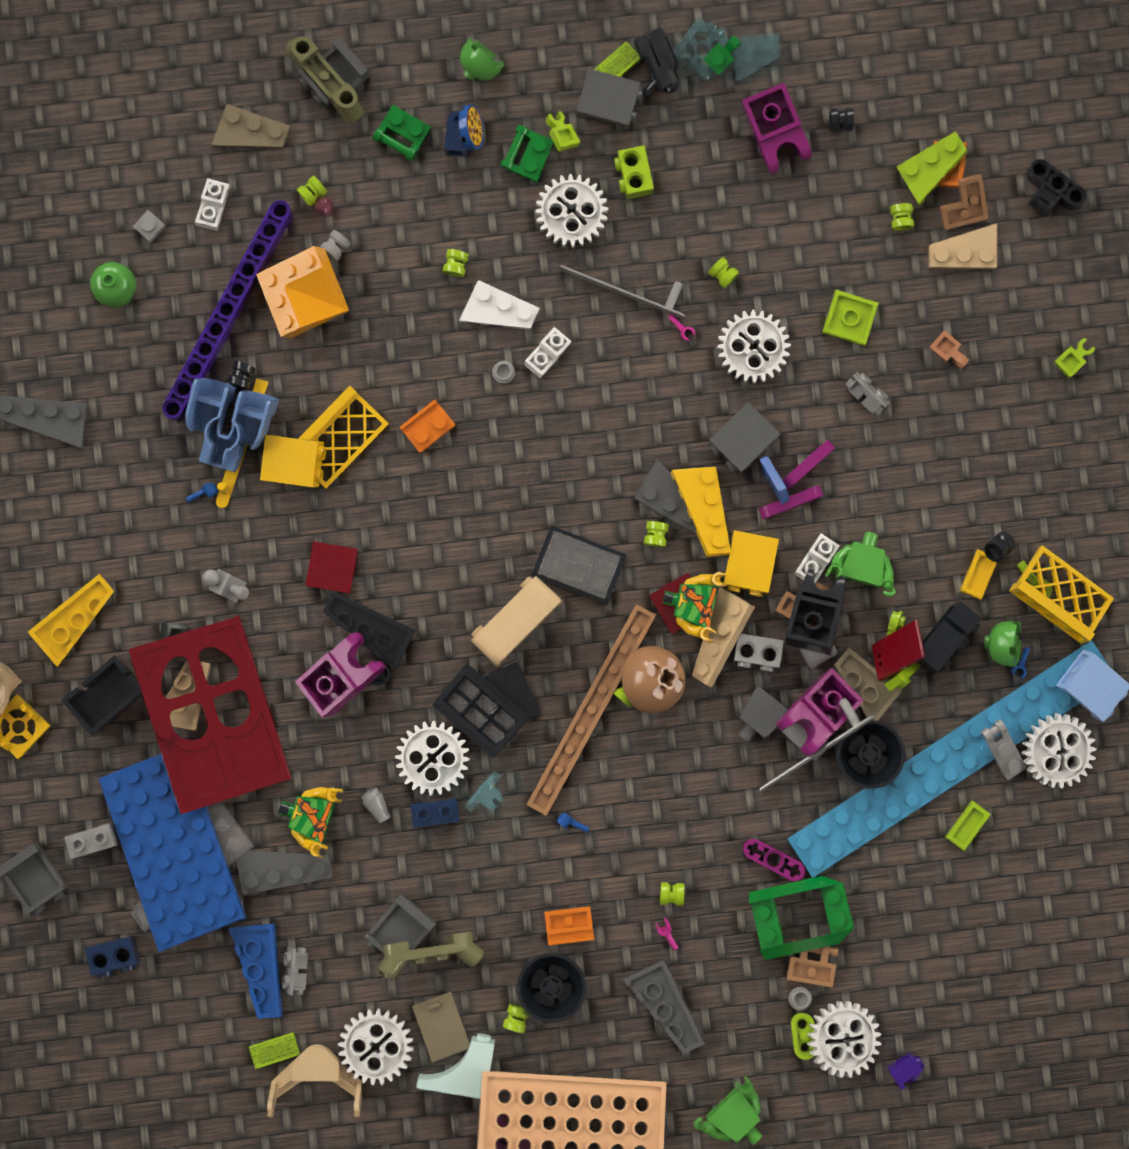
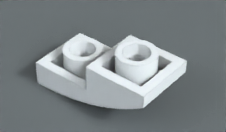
[195,178,229,231]
[524,327,571,379]
[794,534,840,584]

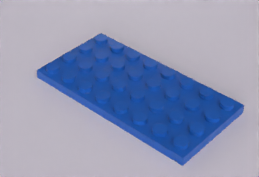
[99,754,246,952]

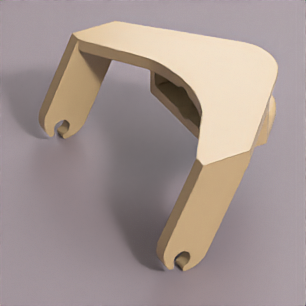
[267,1044,362,1117]

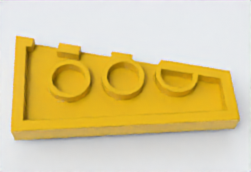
[670,467,731,557]

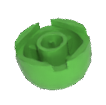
[459,38,505,81]
[90,262,137,308]
[984,621,1022,667]

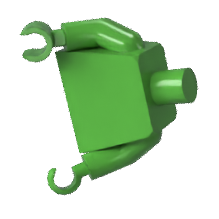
[825,532,896,597]
[694,1076,762,1145]

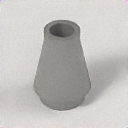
[361,787,391,823]

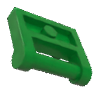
[372,105,432,161]
[500,125,554,183]

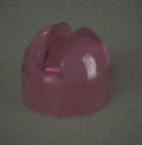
[314,197,333,216]

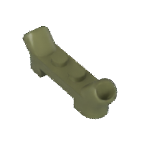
[285,36,364,123]
[378,932,484,980]

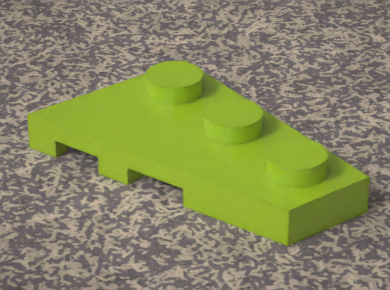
[897,131,968,206]

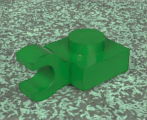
[703,36,742,76]

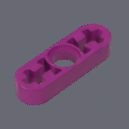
[782,440,836,491]
[758,485,824,520]
[743,838,805,881]

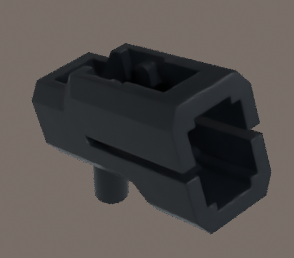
[633,28,681,97]

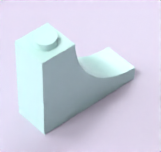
[417,1034,495,1099]

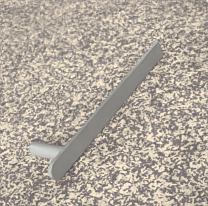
[560,265,685,319]
[759,698,875,790]

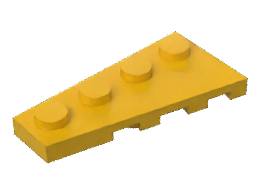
[28,574,114,667]

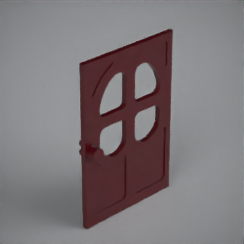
[128,615,292,815]

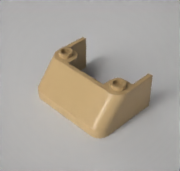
[471,576,562,668]

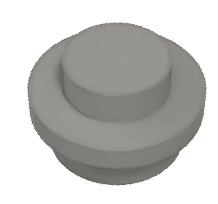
[492,361,515,384]
[788,987,812,1010]

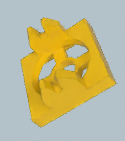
[0,695,51,759]

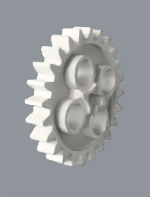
[535,174,608,248]
[717,310,791,384]
[1022,713,1097,788]
[395,721,470,795]
[807,1001,881,1078]
[338,1008,414,1085]

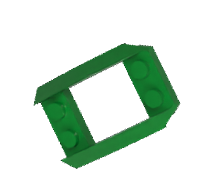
[749,876,855,960]

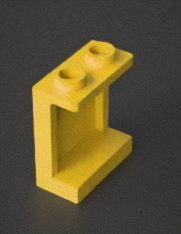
[260,435,326,487]
[723,530,779,597]

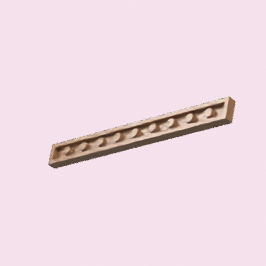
[526,604,656,816]

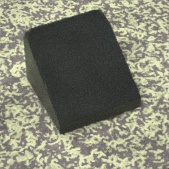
[159,623,189,640]

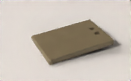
[412,992,470,1063]

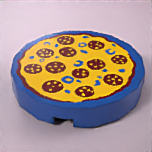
[458,104,484,150]

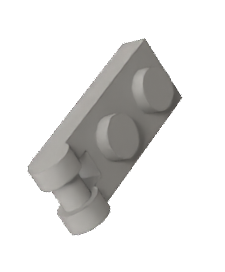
[981,719,1027,780]

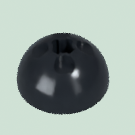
[836,720,905,789]
[517,953,586,1023]

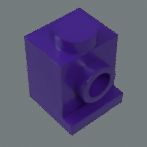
[886,1052,925,1090]

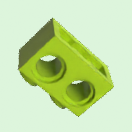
[614,145,654,199]

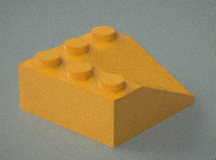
[256,246,349,338]

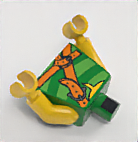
[662,572,728,643]
[278,787,343,858]

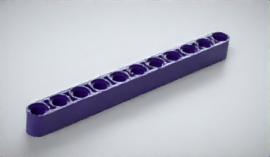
[162,200,292,422]

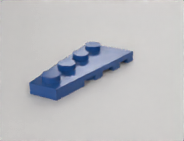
[228,923,283,1019]

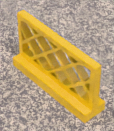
[298,386,389,488]
[1009,545,1114,644]

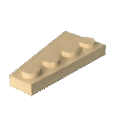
[692,587,755,687]

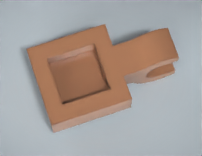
[929,330,969,369]

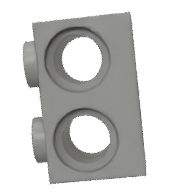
[733,634,784,672]
[64,823,120,859]

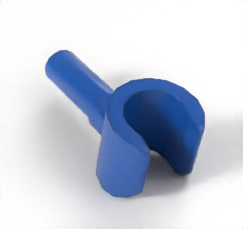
[186,483,219,502]
[1011,647,1030,679]
[556,813,589,832]

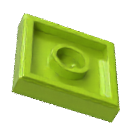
[822,290,879,347]

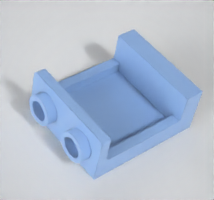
[1056,650,1129,722]

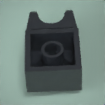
[785,568,846,656]

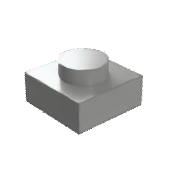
[133,210,166,243]

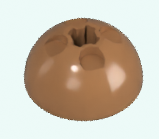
[622,646,686,714]

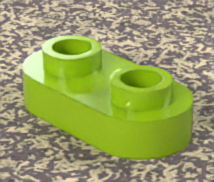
[791,1012,814,1060]

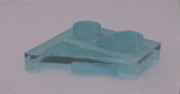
[734,33,780,81]

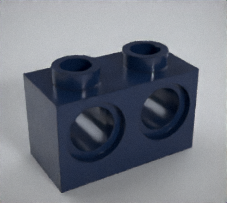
[411,798,460,828]
[85,935,140,978]

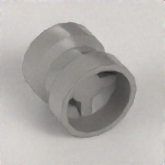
[320,230,351,261]

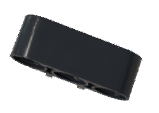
[1026,159,1087,217]

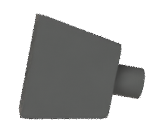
[738,686,788,743]

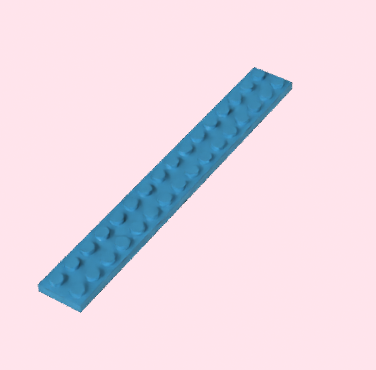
[787,641,1109,878]

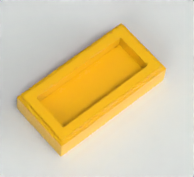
[960,549,997,600]

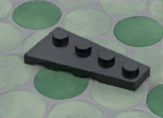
[323,591,415,671]

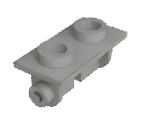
[845,372,890,415]
[282,946,308,995]

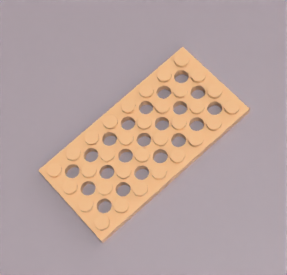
[477,1071,666,1149]

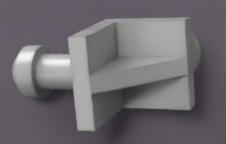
[203,569,249,603]

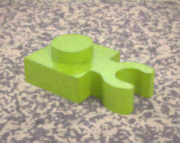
[546,111,580,152]
[1053,338,1095,379]
[884,662,921,691]

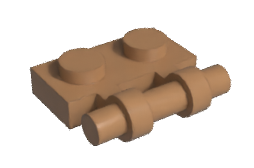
[786,939,838,988]

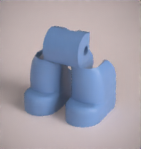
[186,378,279,472]

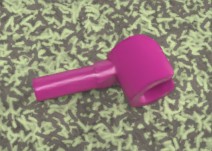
[668,314,695,341]
[655,918,678,950]

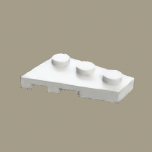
[459,280,540,330]

